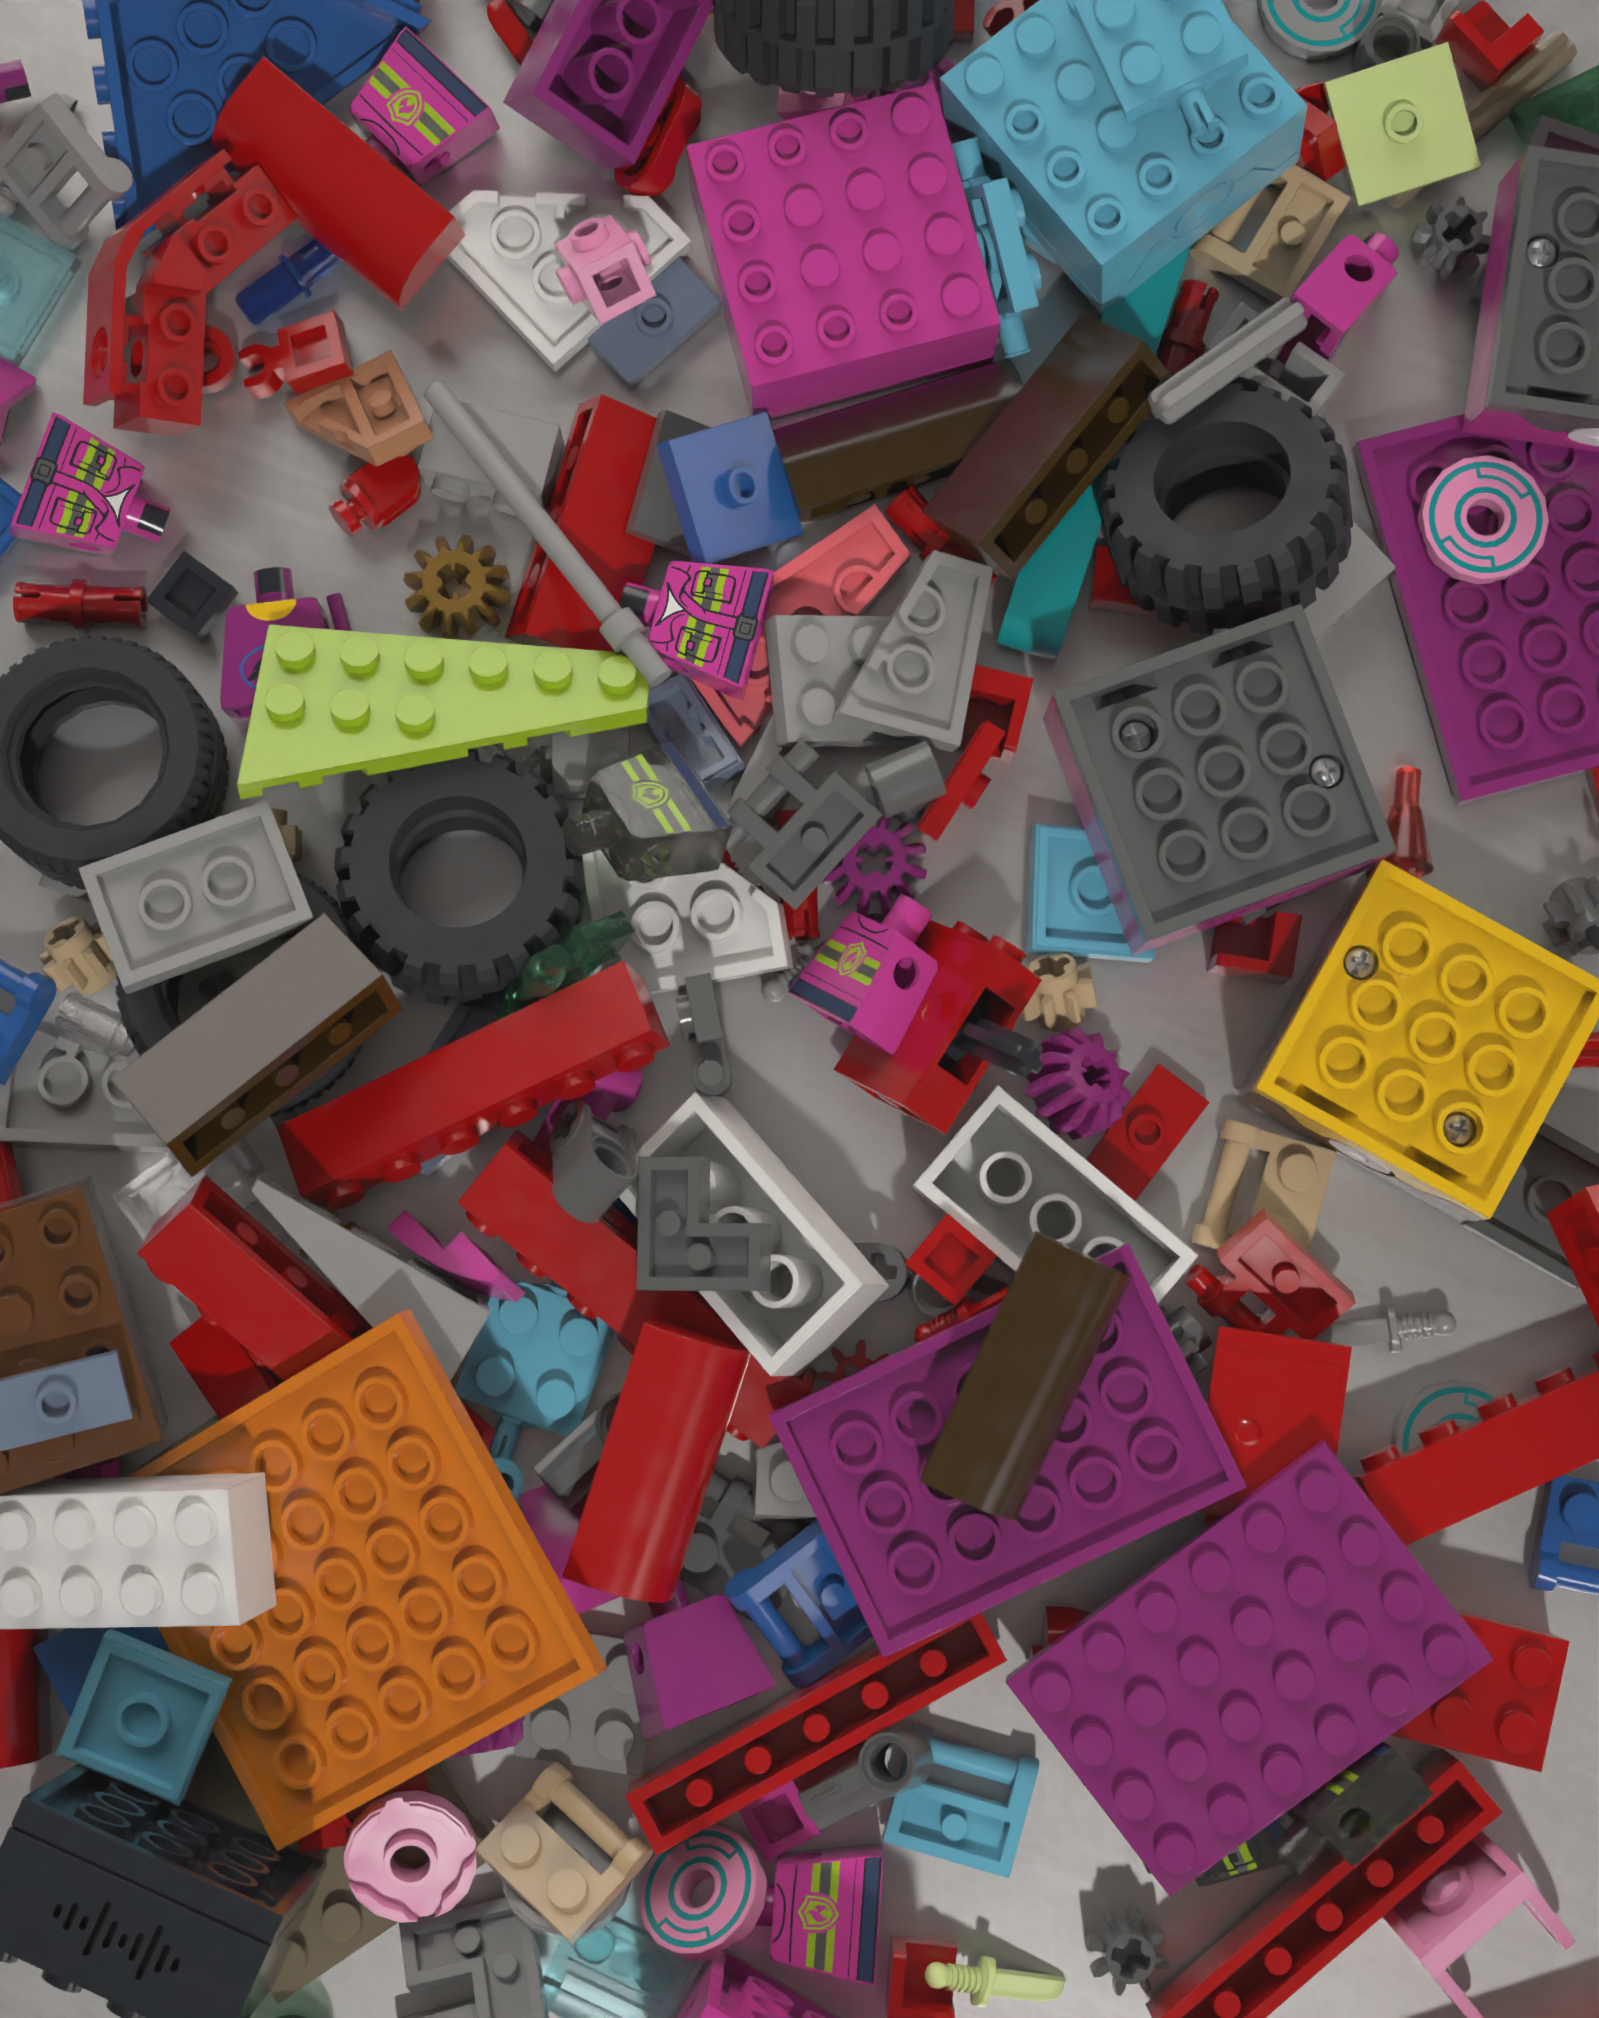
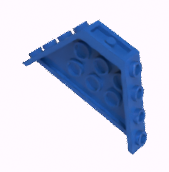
[82,0,432,241]

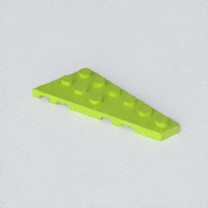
[237,625,651,800]

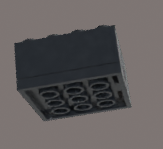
[0,1764,328,2018]

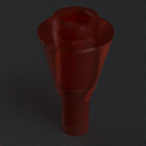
[1384,766,1434,880]

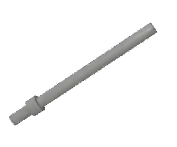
[423,380,672,688]

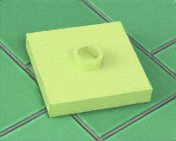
[1323,42,1481,208]

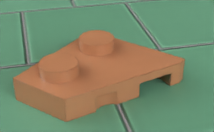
[284,350,434,467]

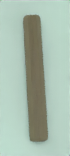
[1384,31,1577,209]

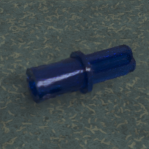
[235,239,344,326]

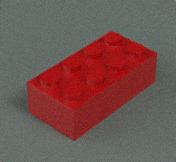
[1392,1609,1570,1772]

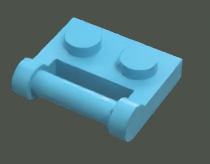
[882,1723,1039,1878]

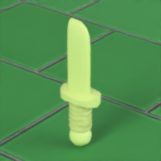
[924,1956,1066,2007]

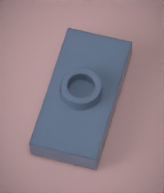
[587,257,722,390]
[642,673,745,804]
[0,1350,134,1451]

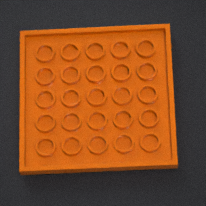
[127,1309,608,1851]

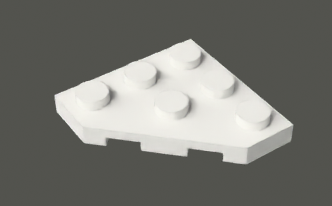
[447,190,692,372]
[574,801,794,995]

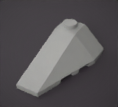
[251,1175,490,1381]

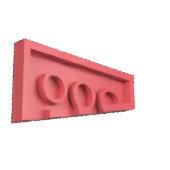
[689,504,911,751]

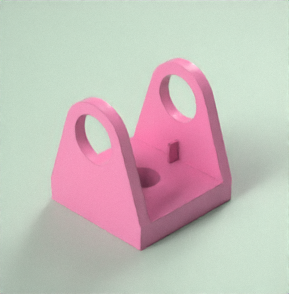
[1382,1831,1575,2018]

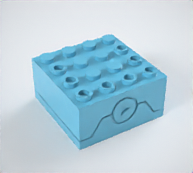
[940,0,1308,315]

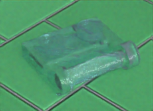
[543,1916,696,2018]

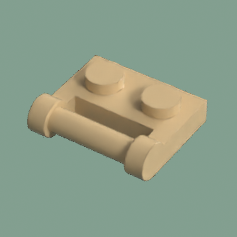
[1189,164,1351,303]
[1190,1120,1336,1251]
[475,1761,653,1945]

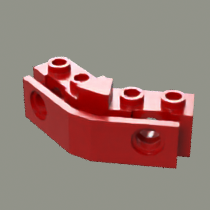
[83,149,297,437]

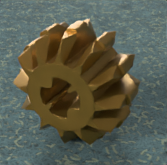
[403,534,511,641]

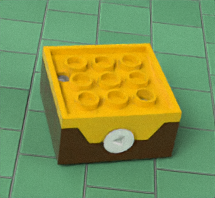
[1237,859,1599,1222]

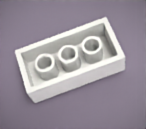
[911,1086,1199,1303]
[619,1092,890,1376]
[0,1473,277,1629]

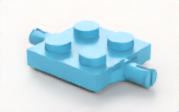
[1073,0,1249,138]
[951,137,1041,358]
[455,1276,615,1461]

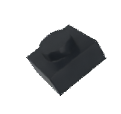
[146,551,238,642]

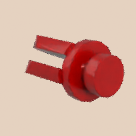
[329,454,421,537]

